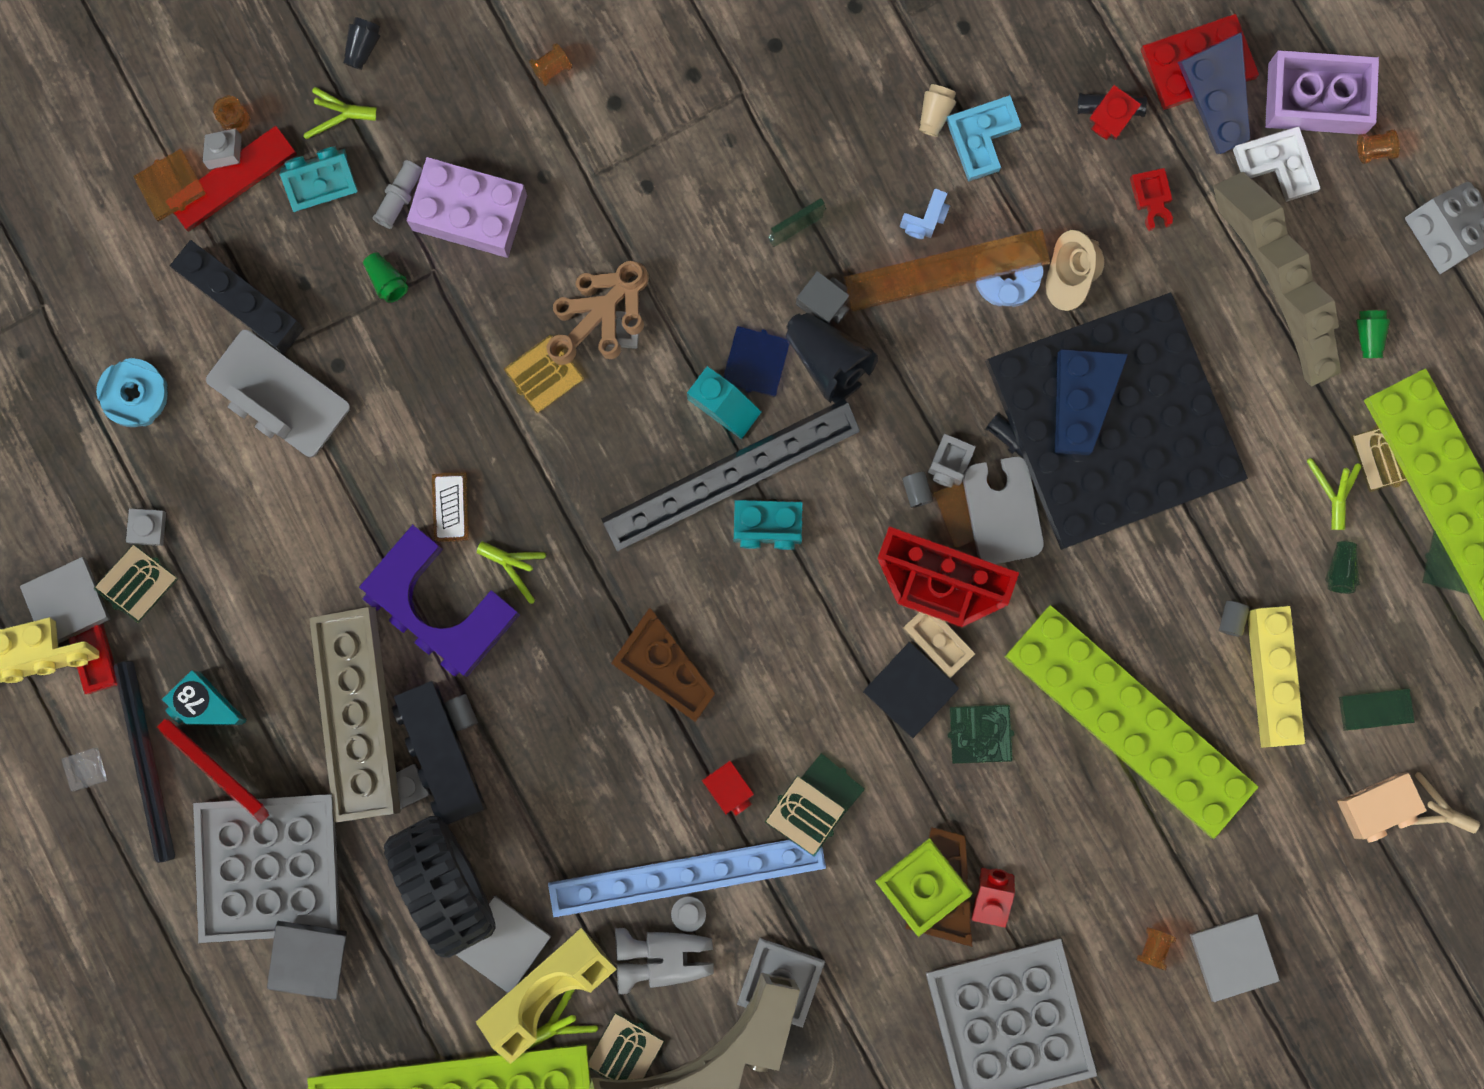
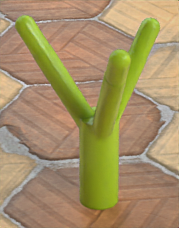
[304,87,377,139]
[1307,458,1361,530]
[477,541,546,604]
[528,989,598,1050]

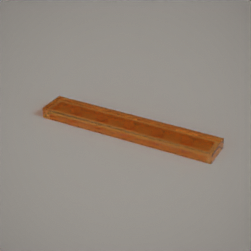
[844,229,1050,311]

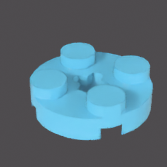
[96,358,168,427]

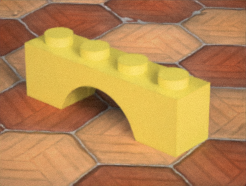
[476,928,617,1064]

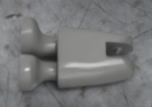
[615,928,714,995]

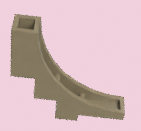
[1213,172,1341,387]
[589,973,800,1089]

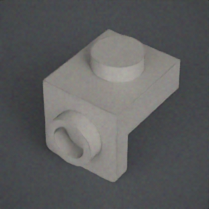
[928,434,975,487]

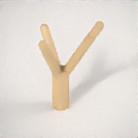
[1412,772,1480,834]

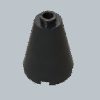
[786,313,878,403]

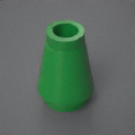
[363,252,408,303]
[1356,310,1391,358]

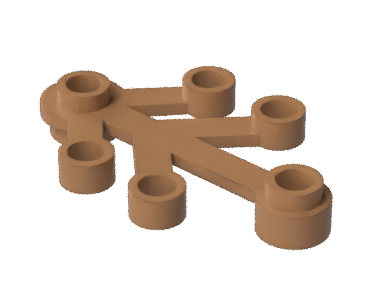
[546,261,649,365]

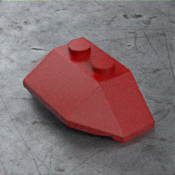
[877,526,1019,627]

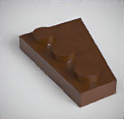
[904,827,973,947]

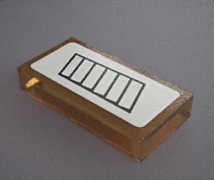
[432,473,469,543]

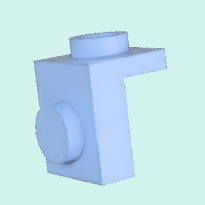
[900,189,950,239]

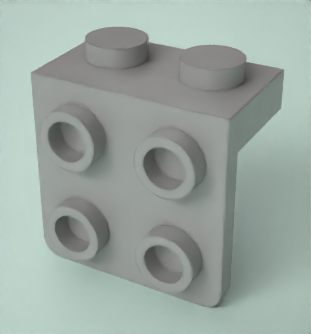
[1405,182,1484,274]

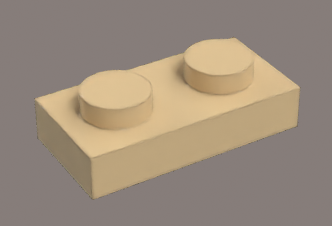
[903,612,975,678]

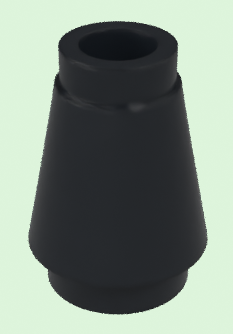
[343,17,381,70]

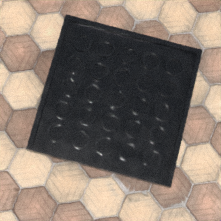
[985,292,1248,550]

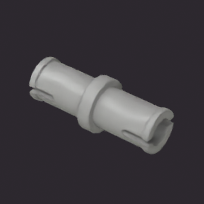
[372,160,423,229]

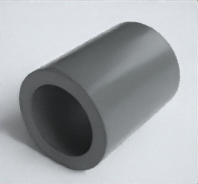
[902,472,933,508]
[1218,601,1250,637]
[444,694,478,732]

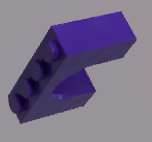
[359,524,520,677]

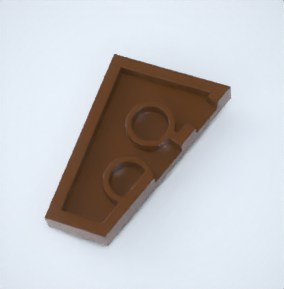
[611,608,715,722]

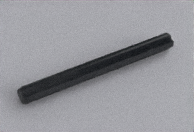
[114,661,175,863]

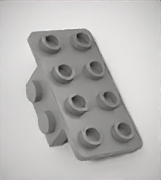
[206,330,350,458]

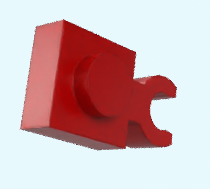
[1130,168,1173,231]

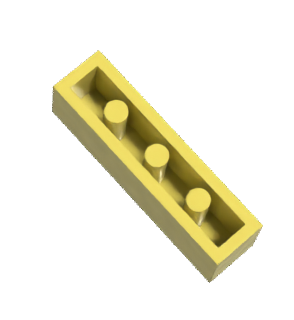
[1247,606,1305,748]

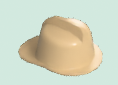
[1046,230,1104,311]

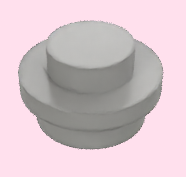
[671,896,706,932]

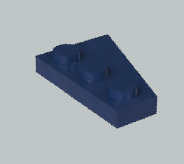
[1178,32,1250,154]
[1055,349,1128,455]

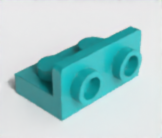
[279,146,358,212]
[733,500,803,550]

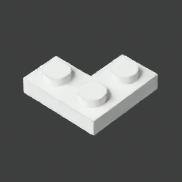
[1233,126,1321,202]

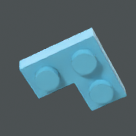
[946,95,1021,182]

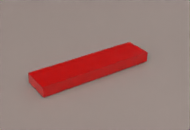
[167,126,297,232]
[157,719,269,824]

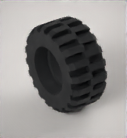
[384,816,496,958]

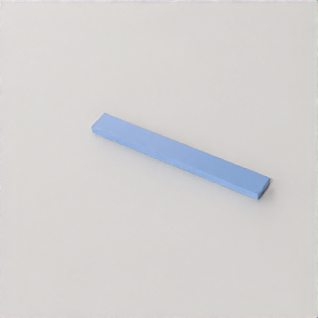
[548,834,826,917]

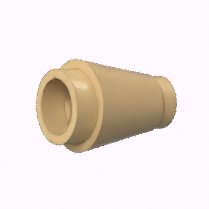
[919,84,956,137]

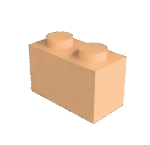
[1337,773,1426,843]

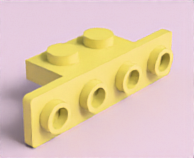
[0,617,99,683]

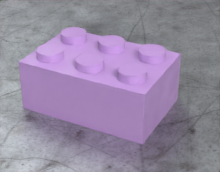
[1265,50,1379,135]
[407,157,527,258]

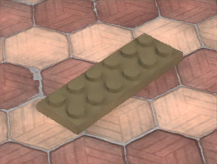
[309,607,401,823]

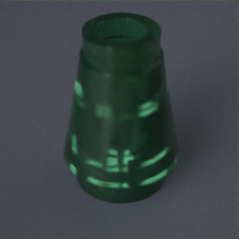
[1325,541,1360,594]

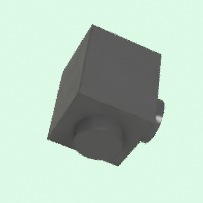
[796,271,850,325]

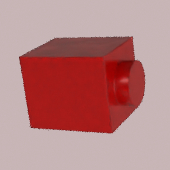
[702,761,754,816]

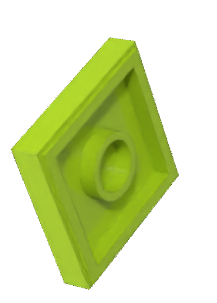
[875,838,973,937]

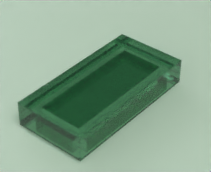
[1339,689,1415,731]

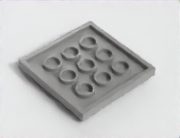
[193,794,340,943]
[925,938,1097,1089]

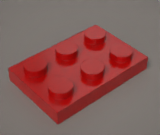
[1141,14,1259,111]

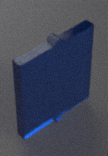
[723,326,790,397]

